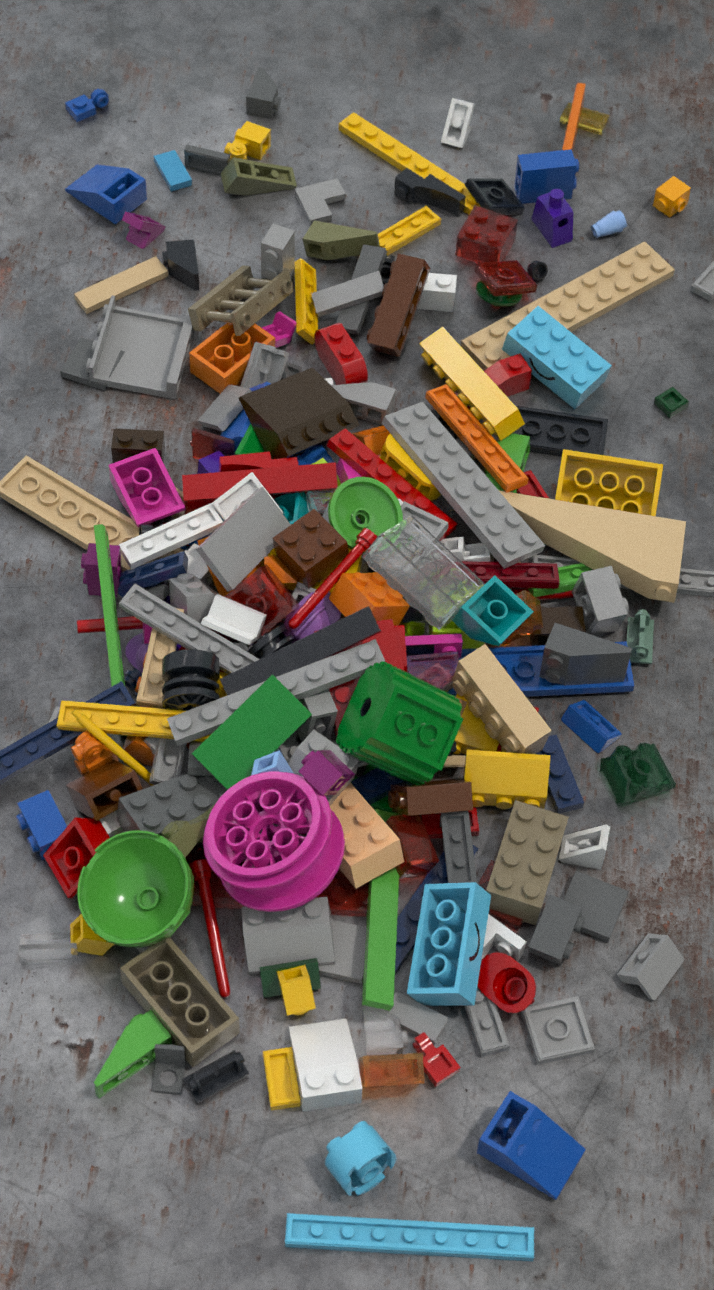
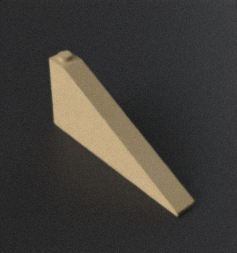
[499,490,686,603]

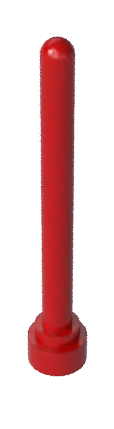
[288,528,380,629]
[189,859,230,998]

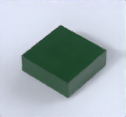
[654,387,689,418]

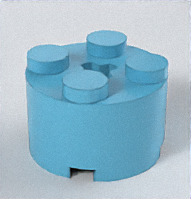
[325,1121,396,1196]

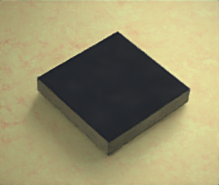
[464,178,525,215]

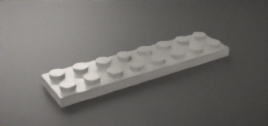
[382,402,545,569]

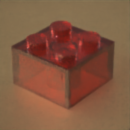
[455,205,518,270]
[225,564,300,643]

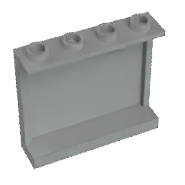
[86,295,195,400]

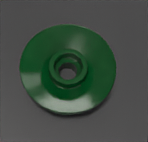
[475,278,522,307]

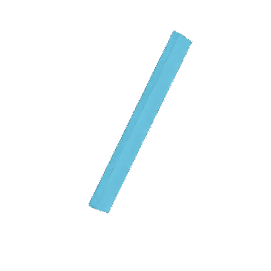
[285,1213,534,1261]

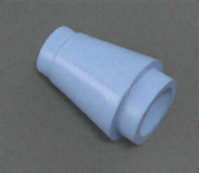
[591,210,627,238]

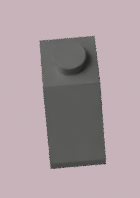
[246,67,281,119]

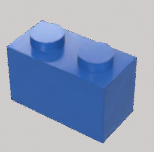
[16,790,67,861]

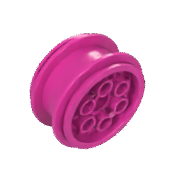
[203,771,345,912]

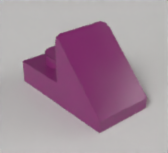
[122,211,166,249]

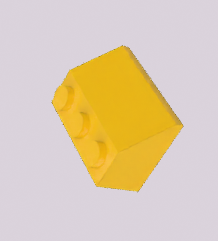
[463,750,550,809]

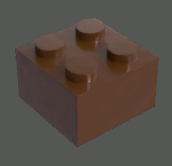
[272,509,349,589]

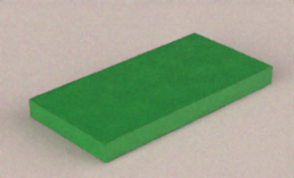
[192,674,312,790]

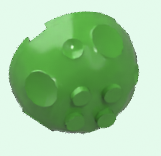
[77,830,194,948]

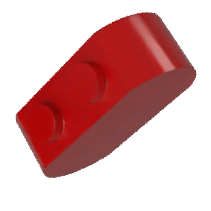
[314,323,368,385]

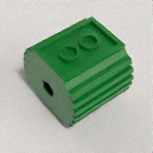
[336,661,463,785]

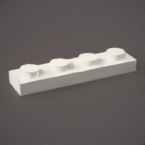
[119,503,223,570]

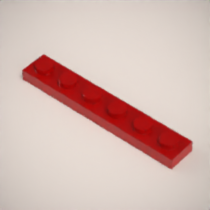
[327,428,457,542]

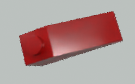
[455,353,532,410]

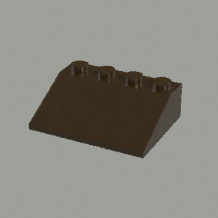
[238,367,360,459]

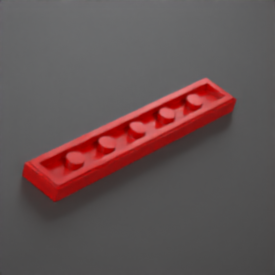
[182,462,338,502]

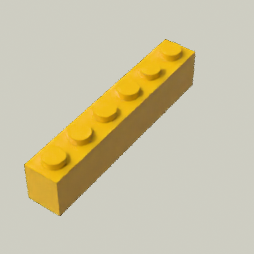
[419,327,525,441]

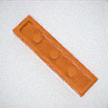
[562,83,586,152]

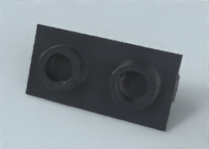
[183,1050,250,1104]

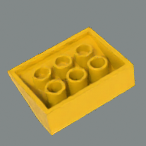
[555,449,663,516]

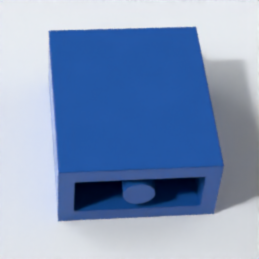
[514,149,579,204]

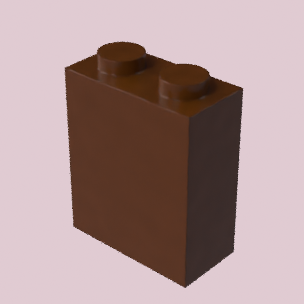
[66,760,143,821]
[388,779,473,816]

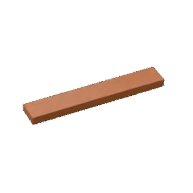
[425,384,529,493]

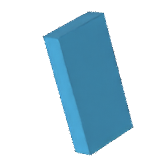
[154,150,192,192]

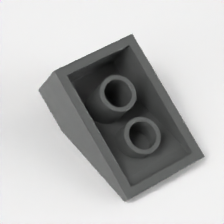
[539,623,632,686]

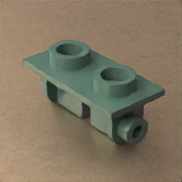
[627,609,654,664]

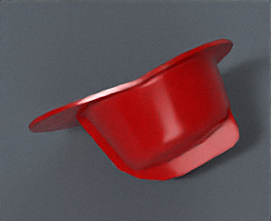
[478,952,536,1013]

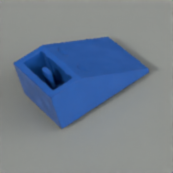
[65,164,147,224]
[477,1091,586,1200]

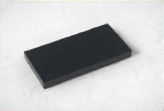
[513,406,608,456]

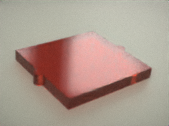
[190,428,235,459]

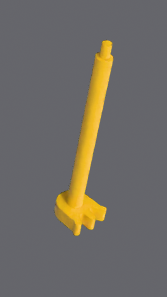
[72,710,154,786]

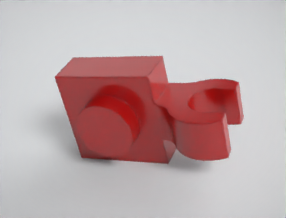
[412,1032,461,1087]

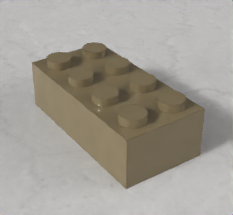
[486,800,569,926]
[120,938,240,1068]

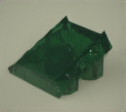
[600,743,676,803]

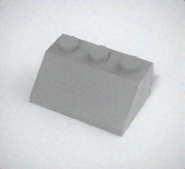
[241,897,336,975]

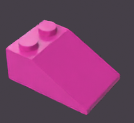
[109,448,185,527]

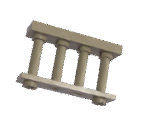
[188,265,294,336]

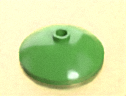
[328,477,403,554]

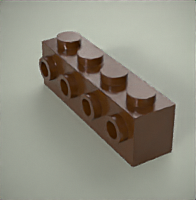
[367,253,431,357]

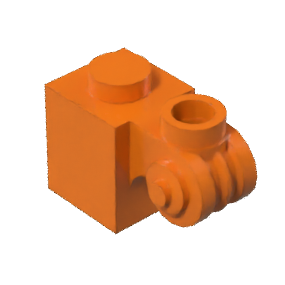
[71,731,119,775]

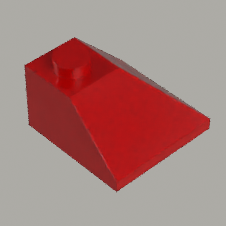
[43,817,110,898]

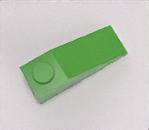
[94,1010,172,1099]

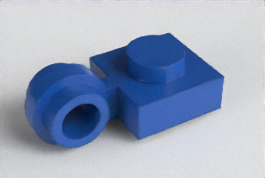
[65,89,109,122]

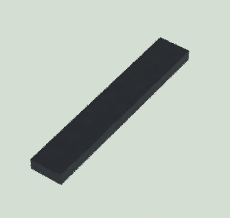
[220,606,381,696]

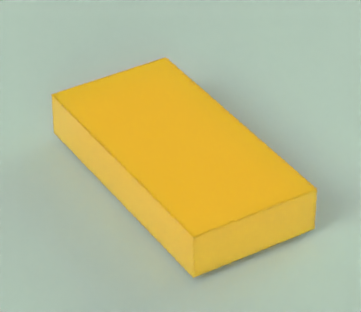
[262,1047,301,1111]

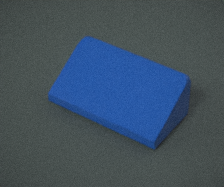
[561,700,622,753]

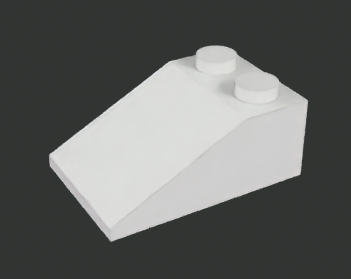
[289,1018,362,1112]

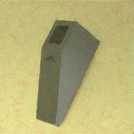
[303,220,380,260]

